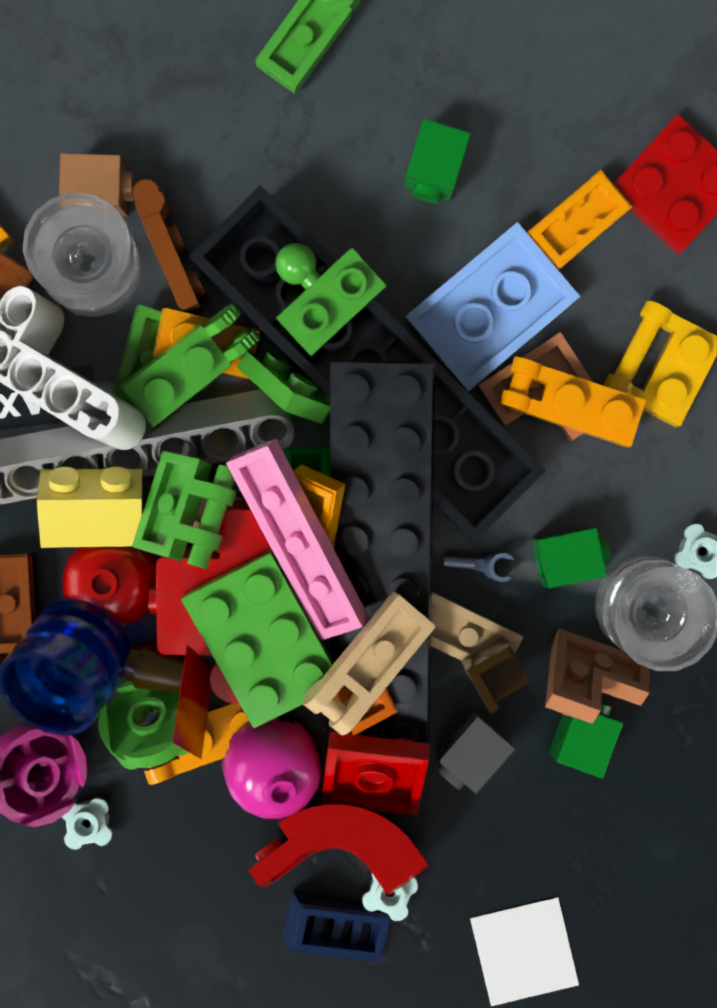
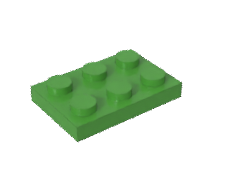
[181,549,335,728]

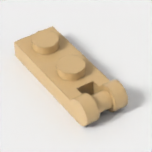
[302,591,436,735]

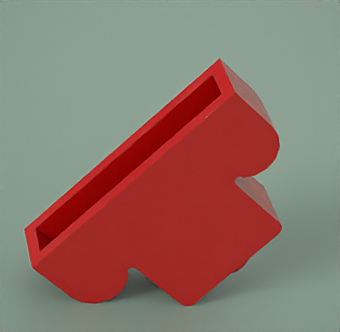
[148,500,271,704]

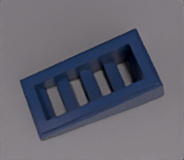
[282,892,391,962]

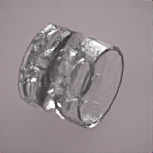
[23,192,142,317]
[595,556,717,671]

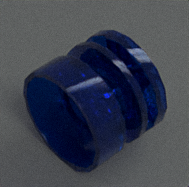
[0,599,131,736]

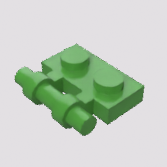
[132,451,237,569]

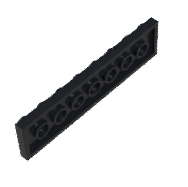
[330,360,436,744]

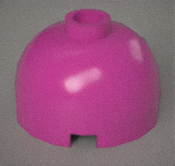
[222,717,322,819]
[0,722,87,827]

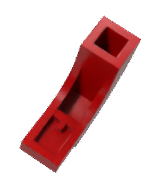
[248,804,430,895]

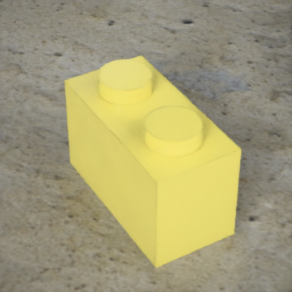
[37,467,143,548]

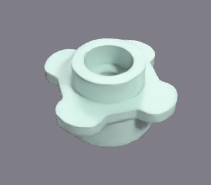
[675,524,717,579]
[62,797,113,850]
[362,873,418,921]

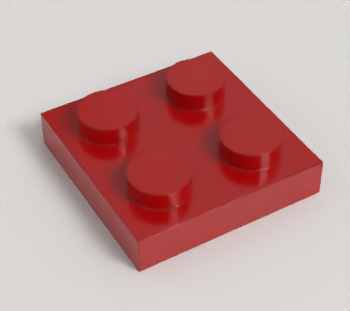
[614,114,717,255]
[321,732,430,815]

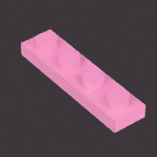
[226,439,369,641]

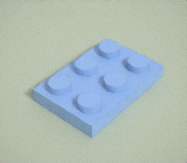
[405,222,580,392]

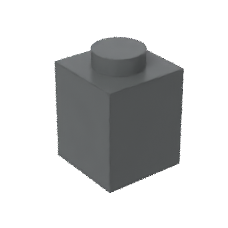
[436,709,515,794]

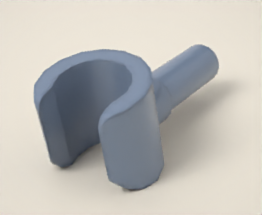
[444,551,514,582]

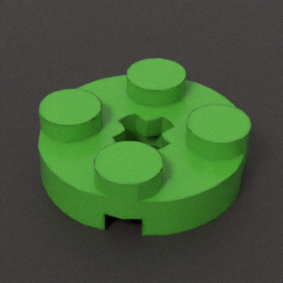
[98,681,189,770]

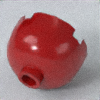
[62,546,158,629]

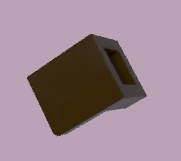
[462,637,530,714]

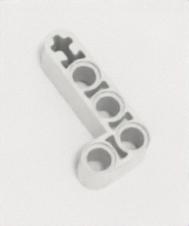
[0,286,146,450]

